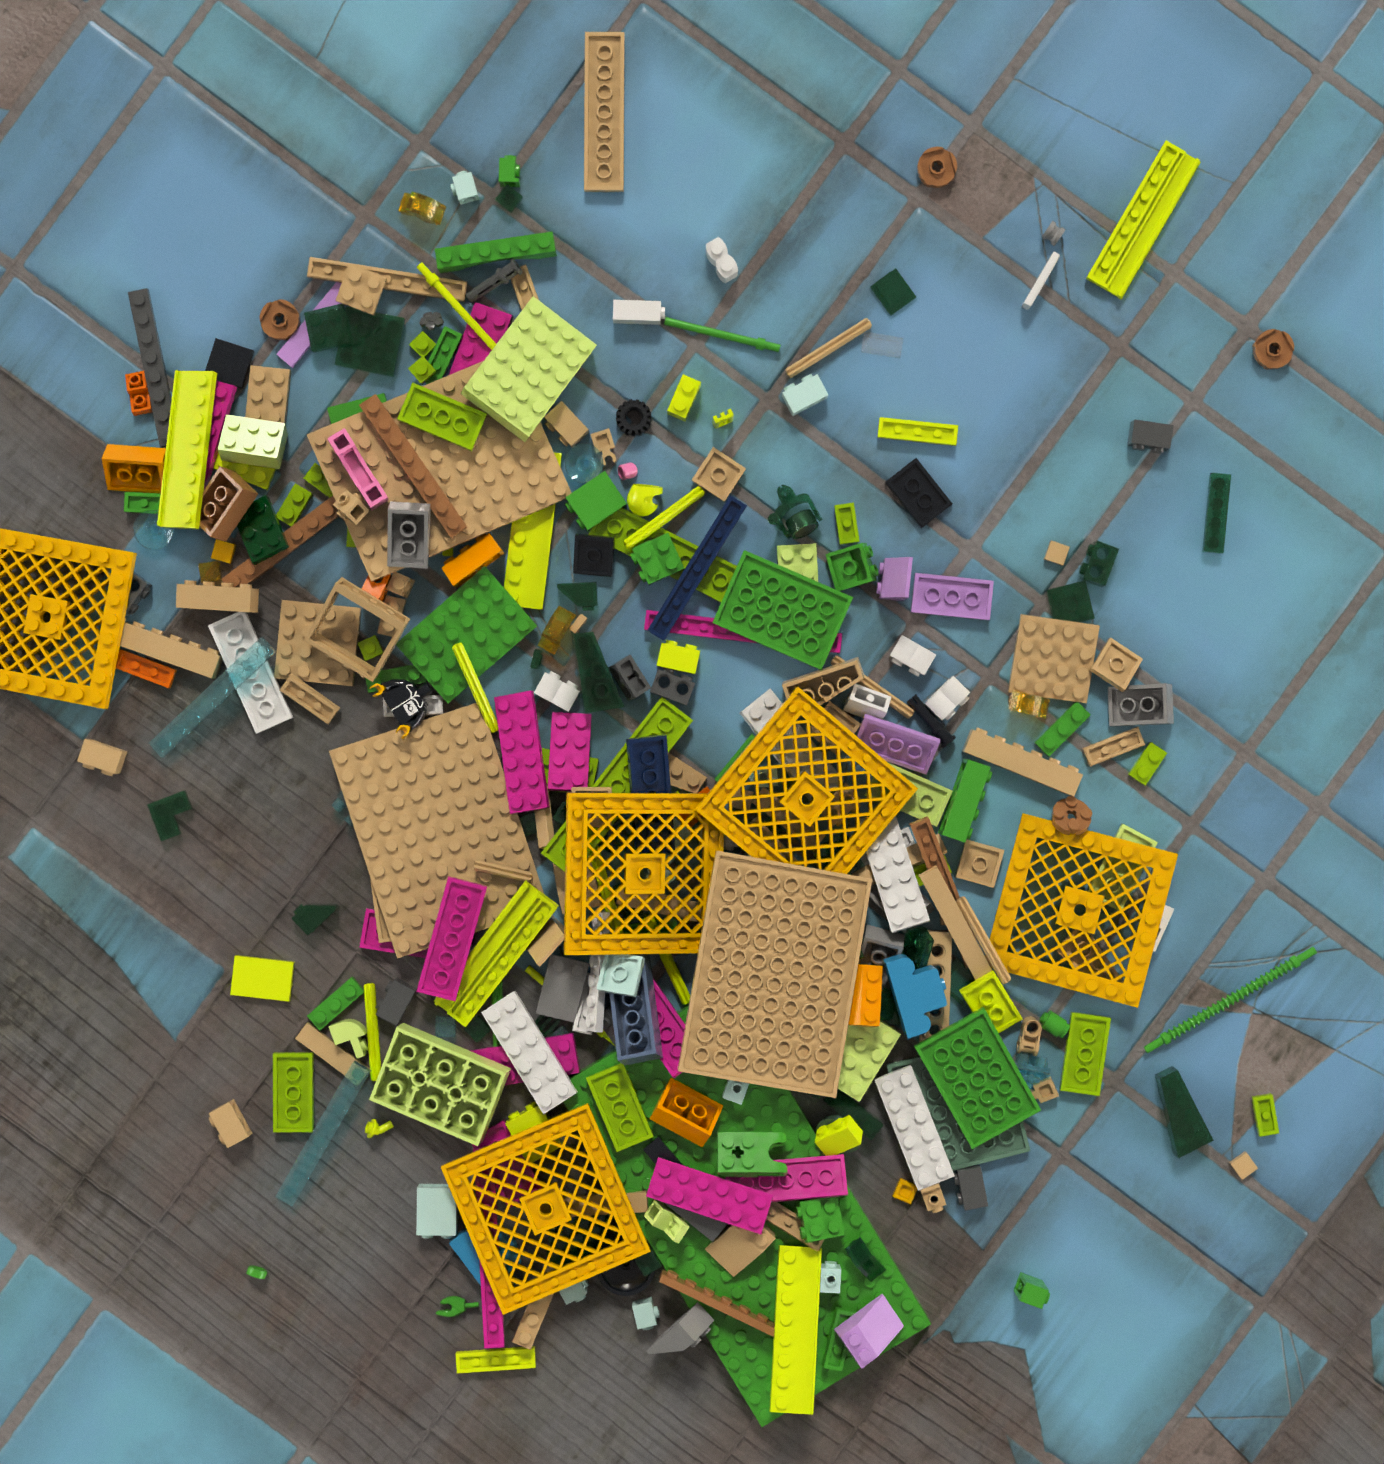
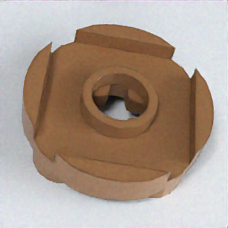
[917,146,957,188]
[259,299,300,340]
[1252,329,1294,370]
[1051,796,1092,835]

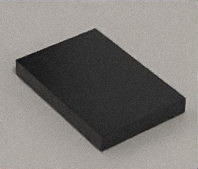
[885,458,953,529]

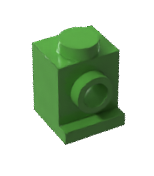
[499,155,520,187]

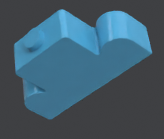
[882,954,947,1039]
[449,1228,523,1287]

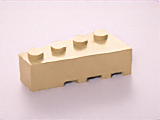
[782,657,864,720]

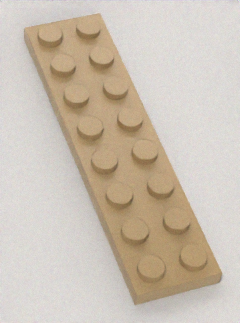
[584,32,625,192]

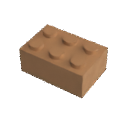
[200,466,258,541]

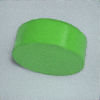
[246,1265,267,1279]

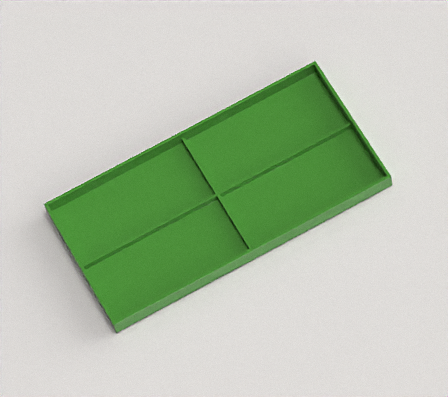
[564,1004,931,1427]

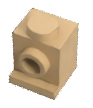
[386,572,415,599]
[920,1183,946,1213]

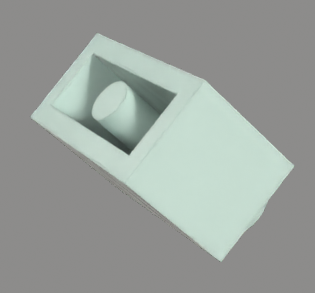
[782,374,828,416]

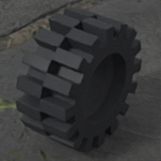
[616,399,652,437]

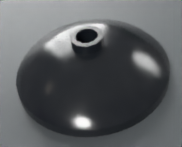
[598,1236,656,1296]

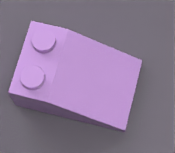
[876,557,913,601]
[834,1294,904,1368]

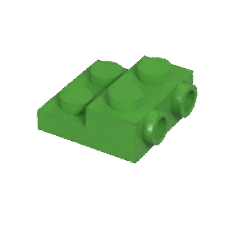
[630,533,685,585]
[825,543,879,591]
[795,1197,845,1243]

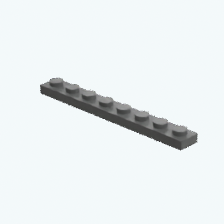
[128,288,172,447]

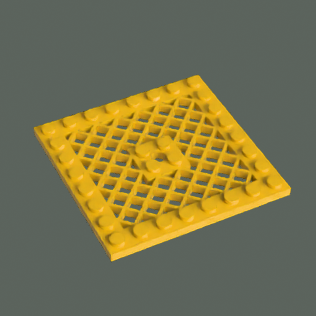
[0,528,137,709]
[695,686,918,874]
[564,793,724,955]
[985,813,1178,1008]
[441,1103,651,1315]

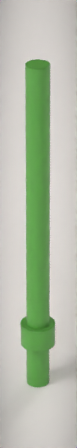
[664,317,781,352]

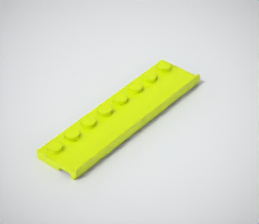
[1085,140,1201,300]
[157,370,217,529]
[504,452,562,610]
[433,880,559,1027]
[769,1245,822,1415]

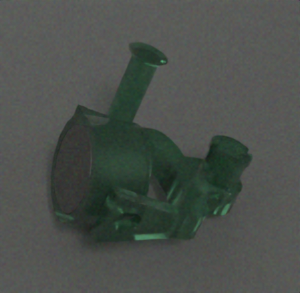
[768,485,823,539]

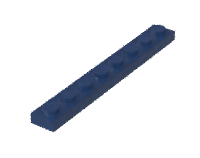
[647,495,747,641]

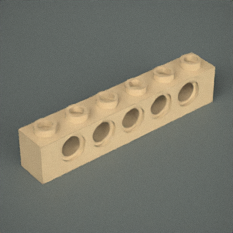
[919,930,952,1043]

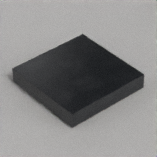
[205,338,254,389]
[573,534,615,577]

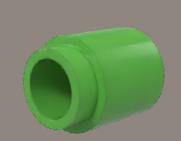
[1039,1010,1070,1038]

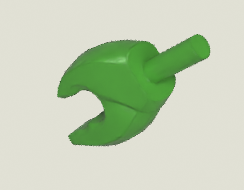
[436,1296,479,1317]

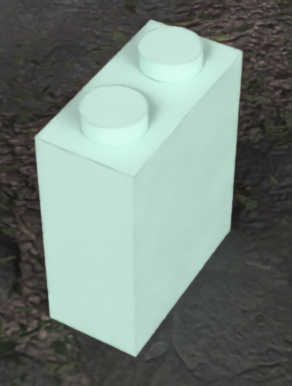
[416,1184,458,1239]

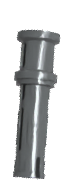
[466,258,523,304]

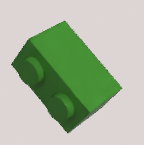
[1014,1272,1050,1309]

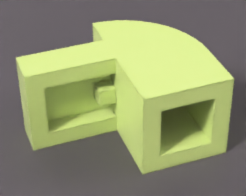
[329,1019,368,1059]
[644,1199,690,1244]

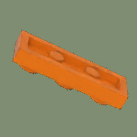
[116,649,177,688]

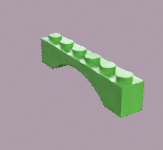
[435,231,557,273]

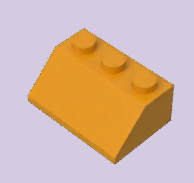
[102,444,166,494]
[442,533,505,588]
[848,964,883,1027]
[650,1078,723,1147]

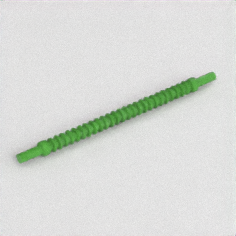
[1144,947,1317,1054]

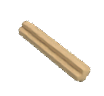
[474,860,532,883]

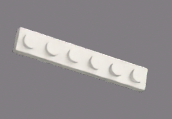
[586,911,610,1032]

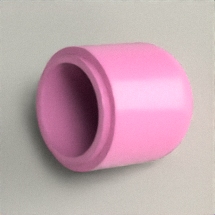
[618,462,638,480]

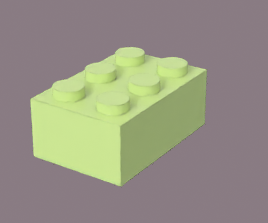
[218,415,288,469]

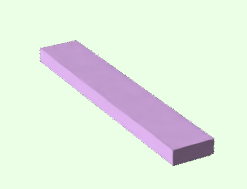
[276,282,345,368]

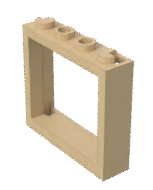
[304,577,410,682]

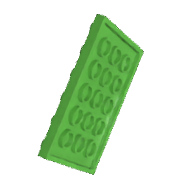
[712,550,853,670]
[396,566,537,703]
[914,1007,1041,1149]

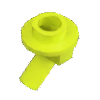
[365,1119,394,1138]

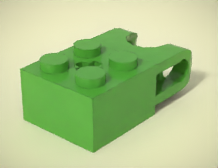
[718,1132,788,1177]

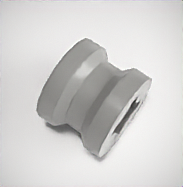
[1041,221,1066,246]

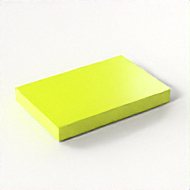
[230,955,295,1002]
[959,970,1023,1033]

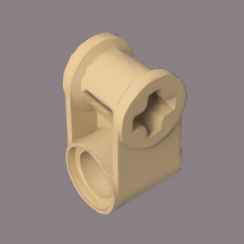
[1016,1016,1042,1056]

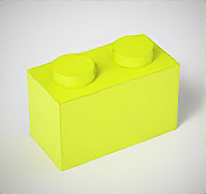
[667,374,701,422]
[657,640,700,674]
[815,1115,863,1156]

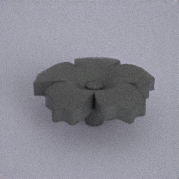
[419,312,444,331]

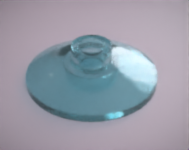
[565,443,603,483]
[133,510,173,550]

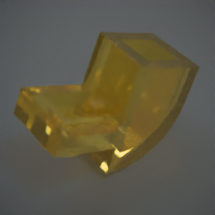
[398,192,446,225]
[537,606,576,655]
[1008,690,1050,719]

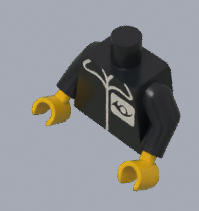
[370,679,433,739]

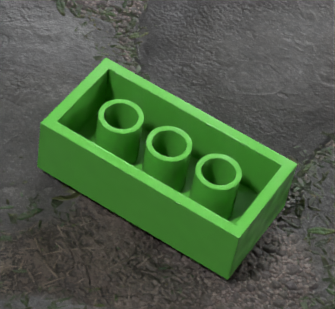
[938,759,992,843]

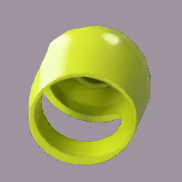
[627,484,663,516]

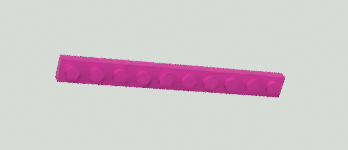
[644,610,842,653]
[473,1147,505,1349]

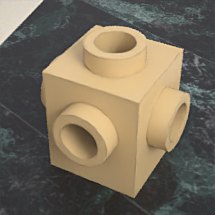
[333,490,370,525]

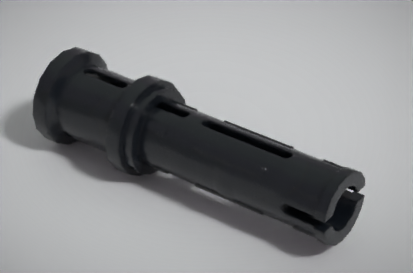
[907,694,956,748]

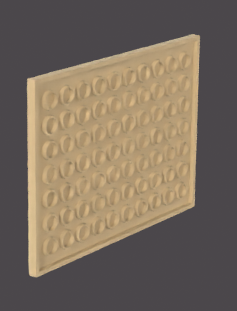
[307,361,572,582]
[329,703,544,959]
[677,851,872,1098]

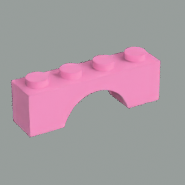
[327,428,389,511]

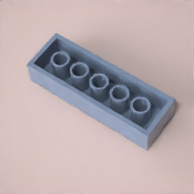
[610,954,663,1065]

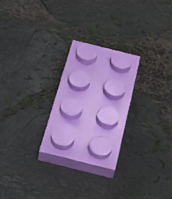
[910,573,994,621]
[857,714,940,775]

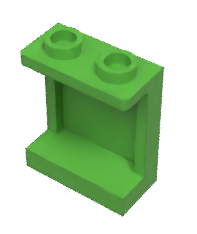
[565,471,627,532]

